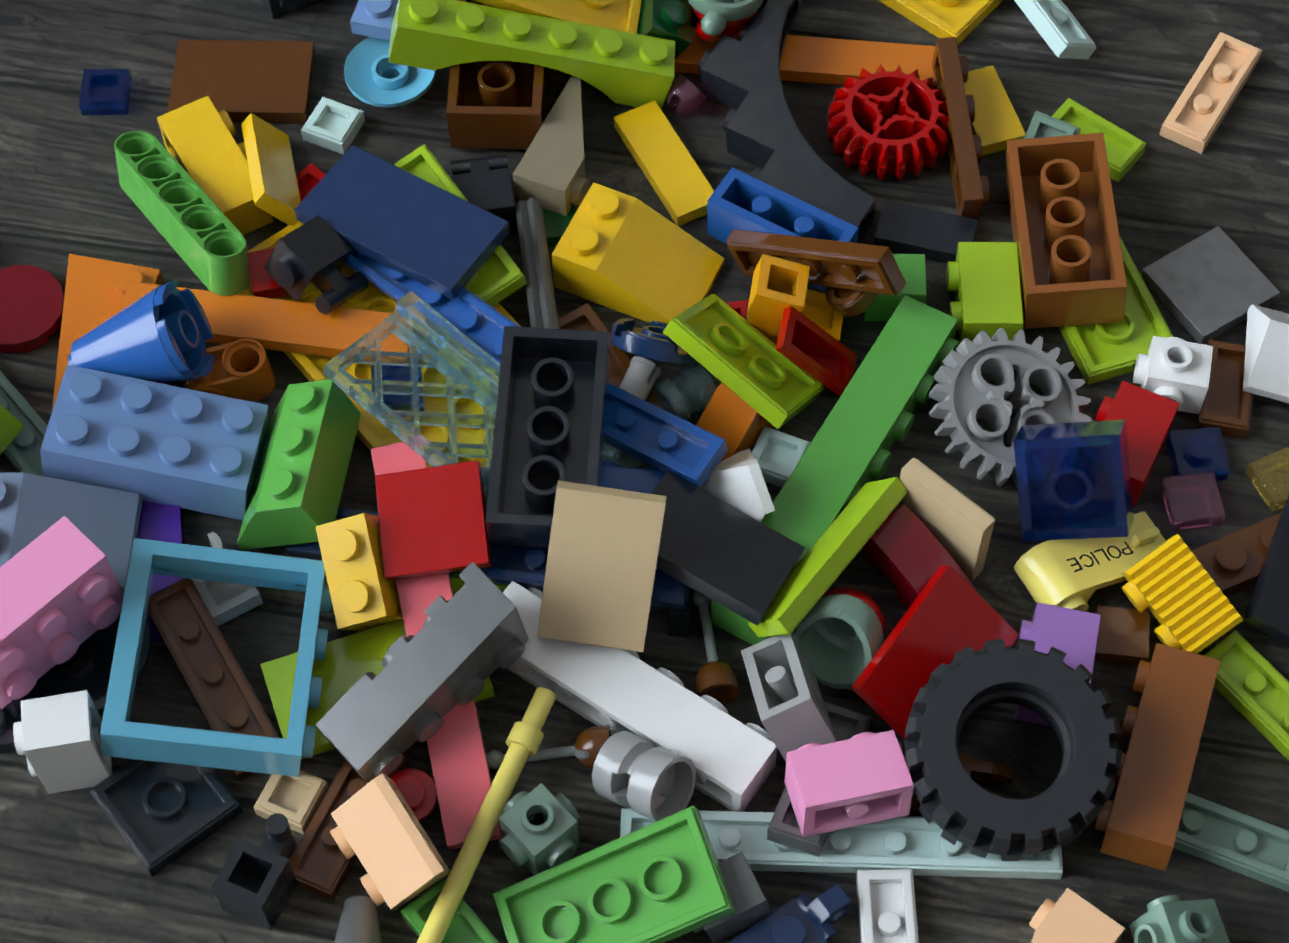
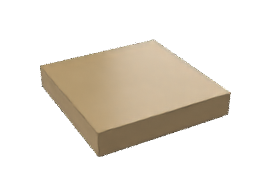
[894,458,995,582]

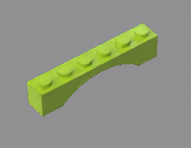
[388,0,675,109]

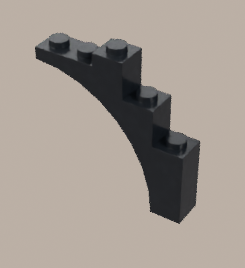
[698,0,876,244]

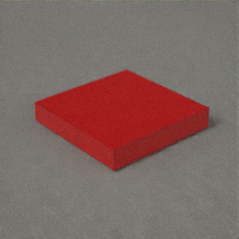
[375,460,492,581]

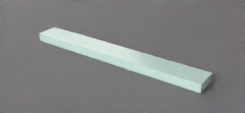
[620,808,1063,879]

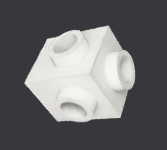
[1133,336,1213,414]

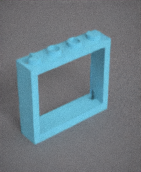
[100,538,332,777]

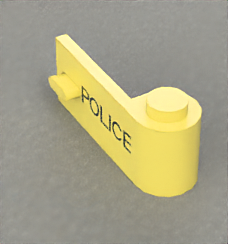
[1014,511,1166,612]

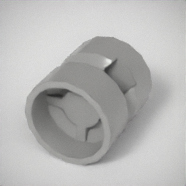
[592,730,696,822]

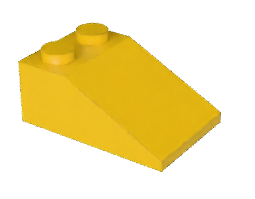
[552,182,725,323]

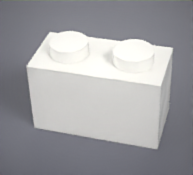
[13,690,112,794]

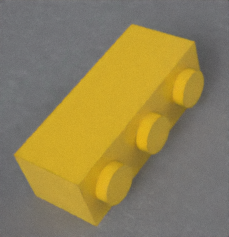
[157,96,273,235]

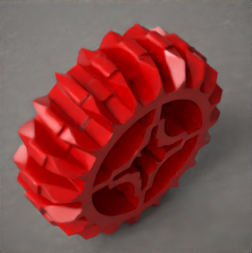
[827,64,949,182]

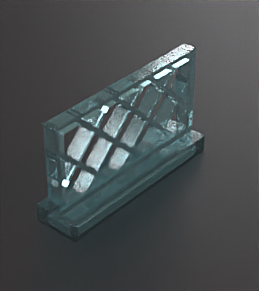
[323,291,501,491]

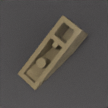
[513,75,590,216]

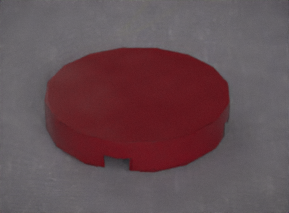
[0,265,64,353]

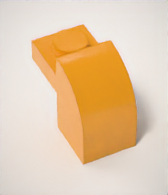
[747,254,843,345]

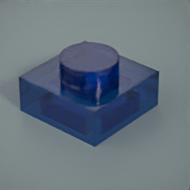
[1166,427,1230,484]

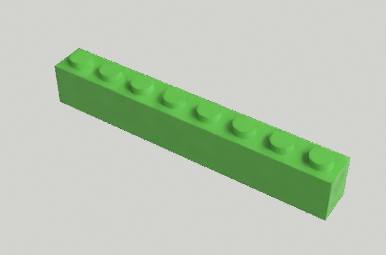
[711,295,960,645]

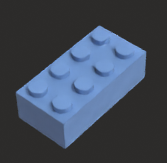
[40,365,268,520]

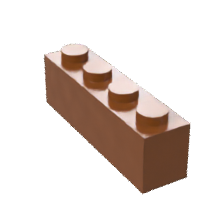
[1095,643,1220,871]

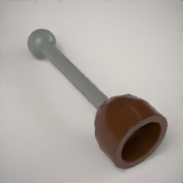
[692,590,740,705]
[486,725,612,771]

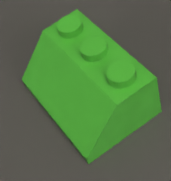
[236,379,361,550]

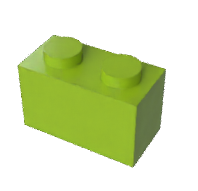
[946,242,1023,343]

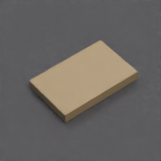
[537,480,667,652]

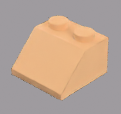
[330,773,450,910]

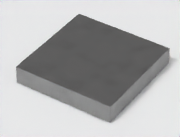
[1141,226,1280,344]

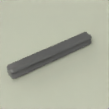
[515,198,559,329]

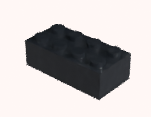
[485,326,610,548]

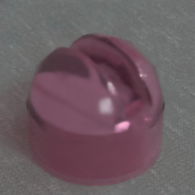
[666,74,707,115]

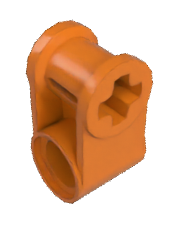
[183,338,275,402]

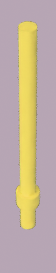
[417,687,557,943]

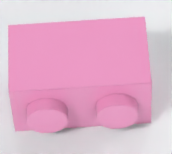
[784,730,914,837]

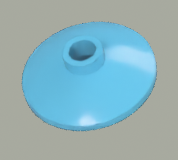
[344,37,436,108]

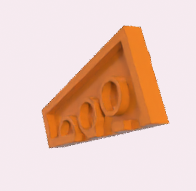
[52,254,164,411]

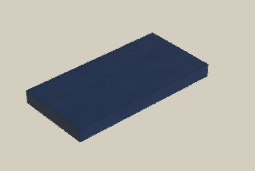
[294,145,510,300]

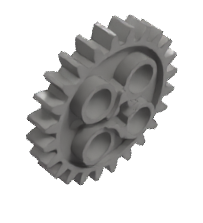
[929,328,1092,488]

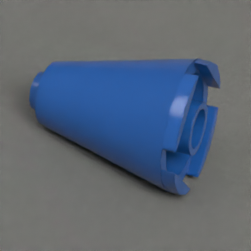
[68,280,215,383]

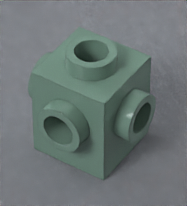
[499,783,580,876]
[1129,895,1230,943]

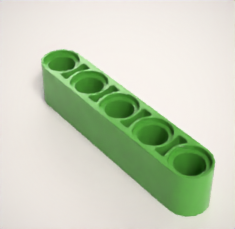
[114,131,250,296]

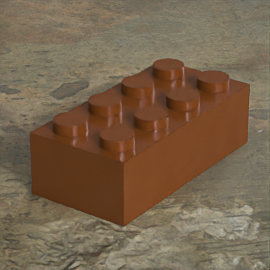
[1005,133,1127,329]

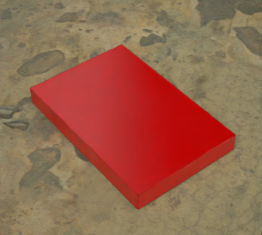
[851,565,1019,739]

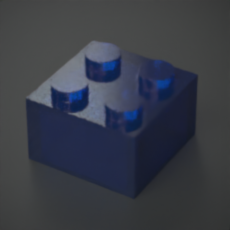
[1013,419,1134,541]

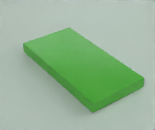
[493,805,736,943]

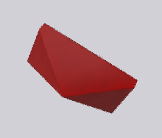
[776,306,857,396]

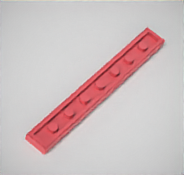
[370,438,502,850]

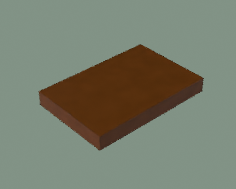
[167,40,316,123]

